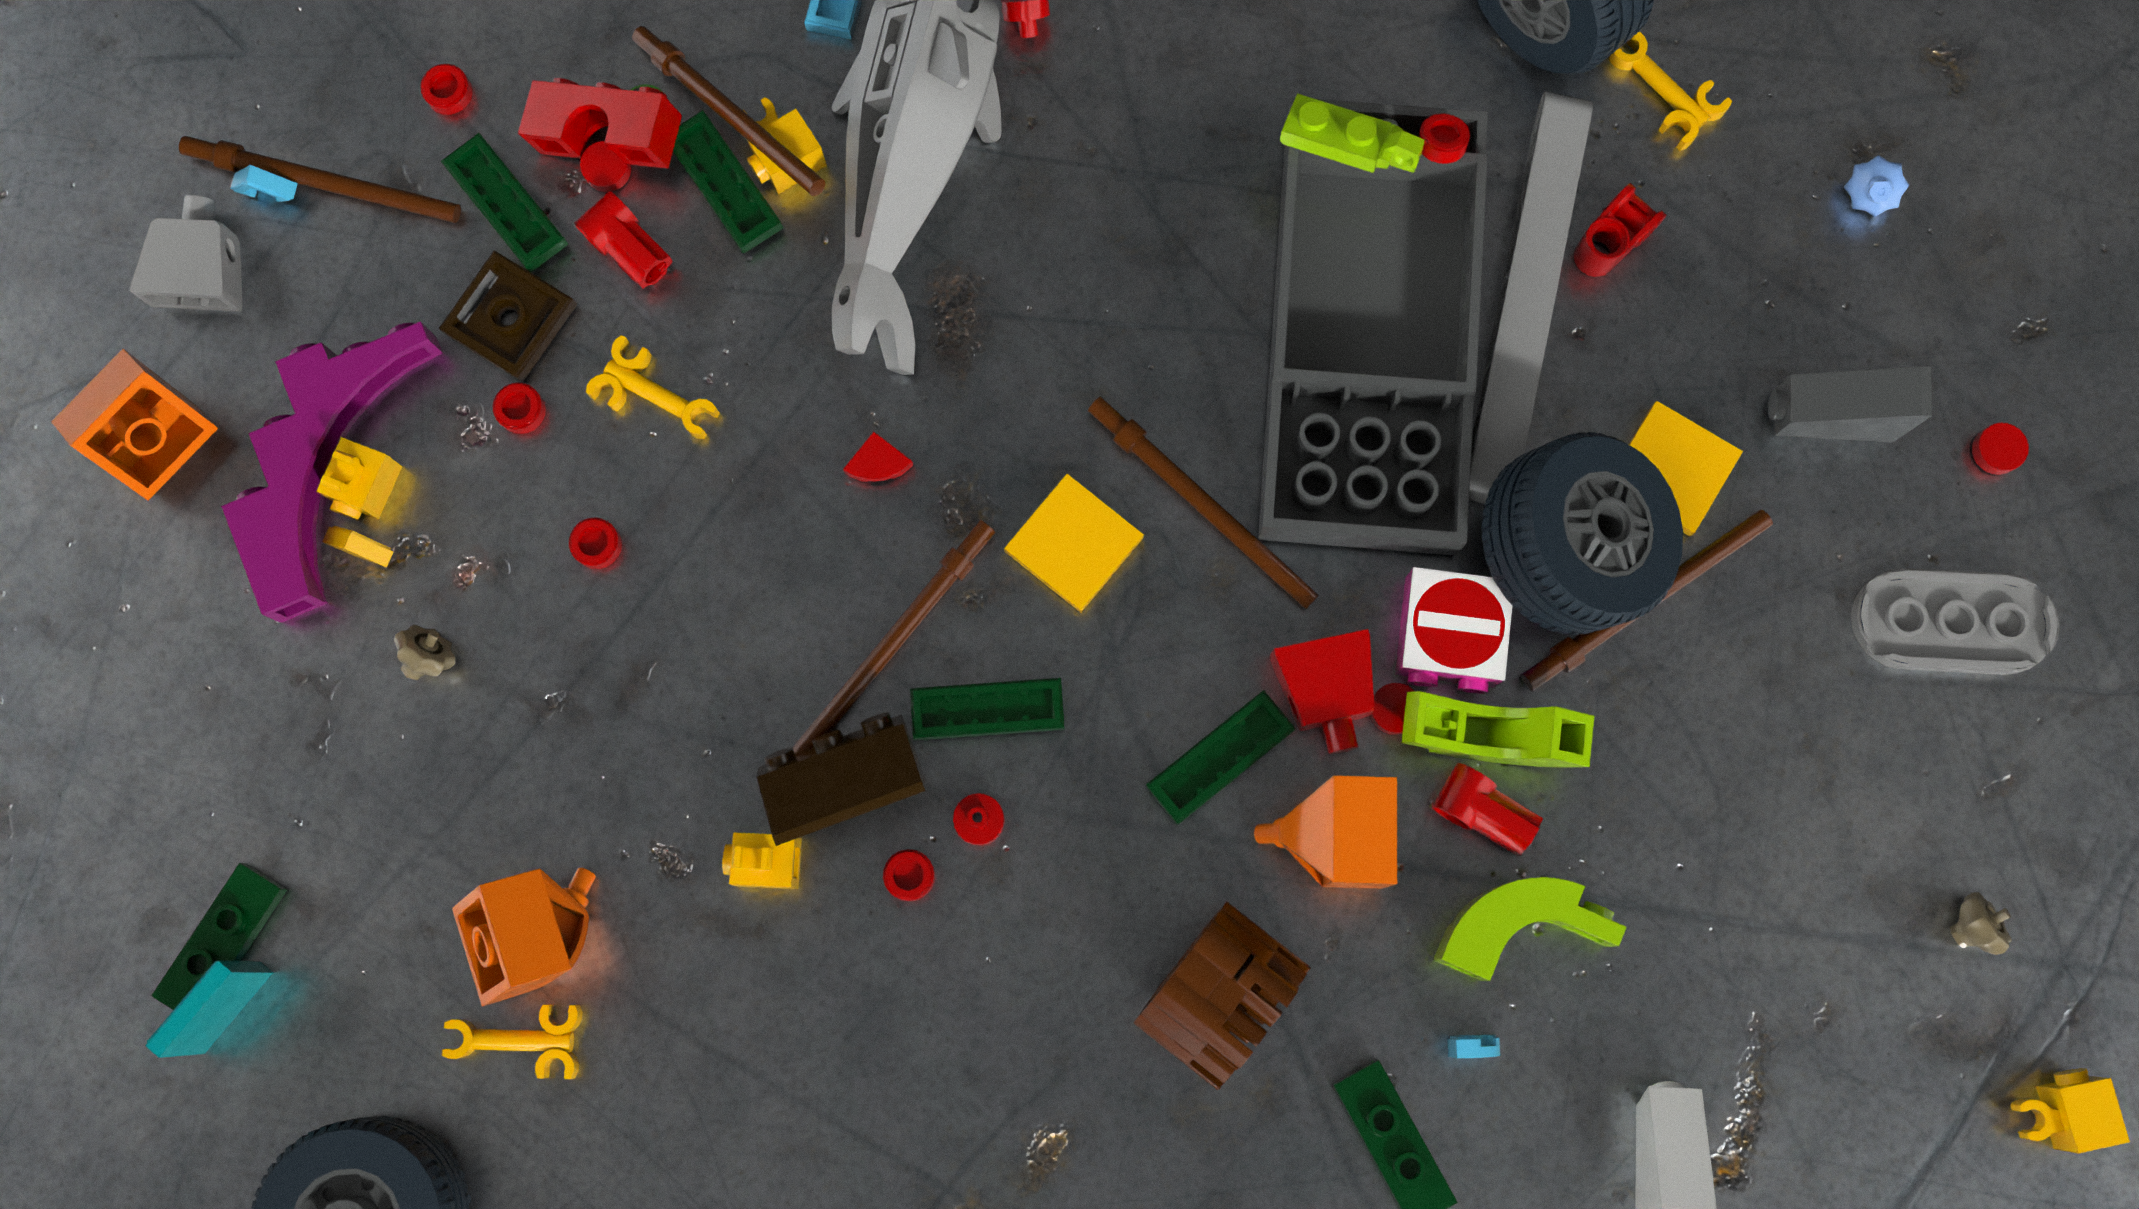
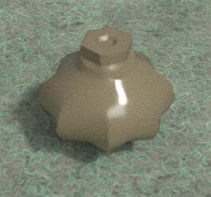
[394,624,455,680]
[1950,892,2012,955]

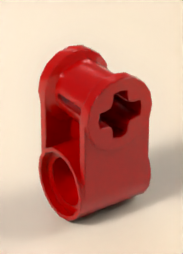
[1573,183,1667,277]

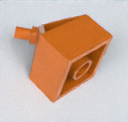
[51,349,218,501]
[1254,776,1397,889]
[452,868,596,1007]

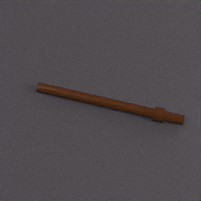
[632,26,826,196]
[179,136,461,223]
[1088,396,1319,609]
[1521,510,1773,691]
[792,520,996,753]

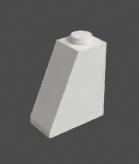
[1635,1081,1717,1209]

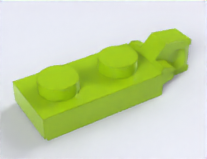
[1280,93,1425,173]

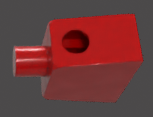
[1270,629,1374,754]

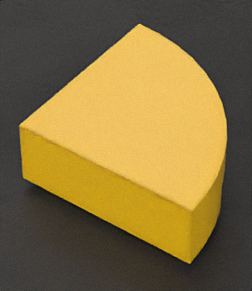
[322,526,394,567]

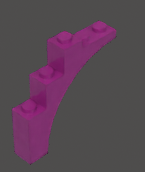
[221,321,443,623]

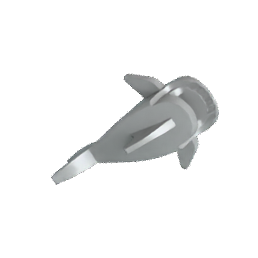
[832,0,1002,375]

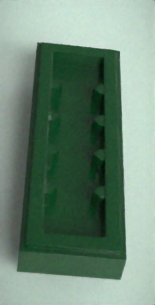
[673,110,783,254]
[441,133,568,272]
[910,678,1065,741]
[1146,690,1296,826]
[151,863,288,1010]
[1332,1059,1458,1209]

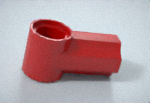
[574,191,673,289]
[1431,763,1543,856]

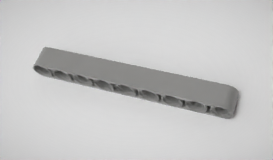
[1469,91,1593,504]

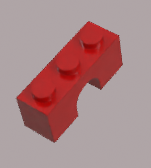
[518,78,682,169]

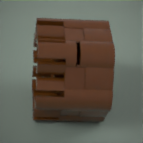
[1133,901,1311,1090]

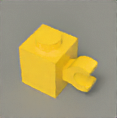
[743,97,827,195]
[316,437,403,521]
[722,832,802,889]
[2010,1068,2130,1153]

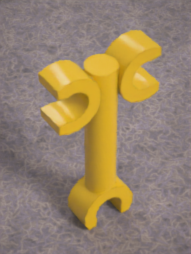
[1608,32,1732,151]
[586,335,720,439]
[442,1004,583,1079]

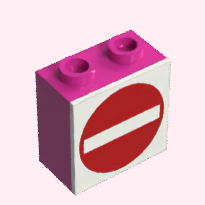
[1395,567,1512,694]

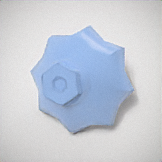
[1844,155,1909,217]

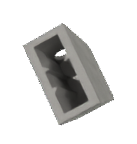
[130,195,243,312]

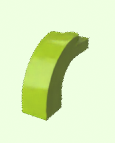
[1401,691,1594,768]
[1433,877,1626,981]

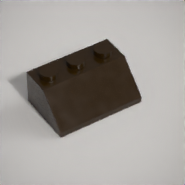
[756,712,925,846]

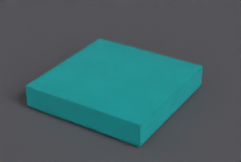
[145,960,274,1058]

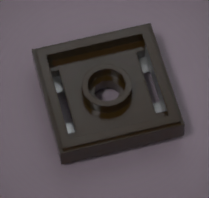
[438,250,577,383]

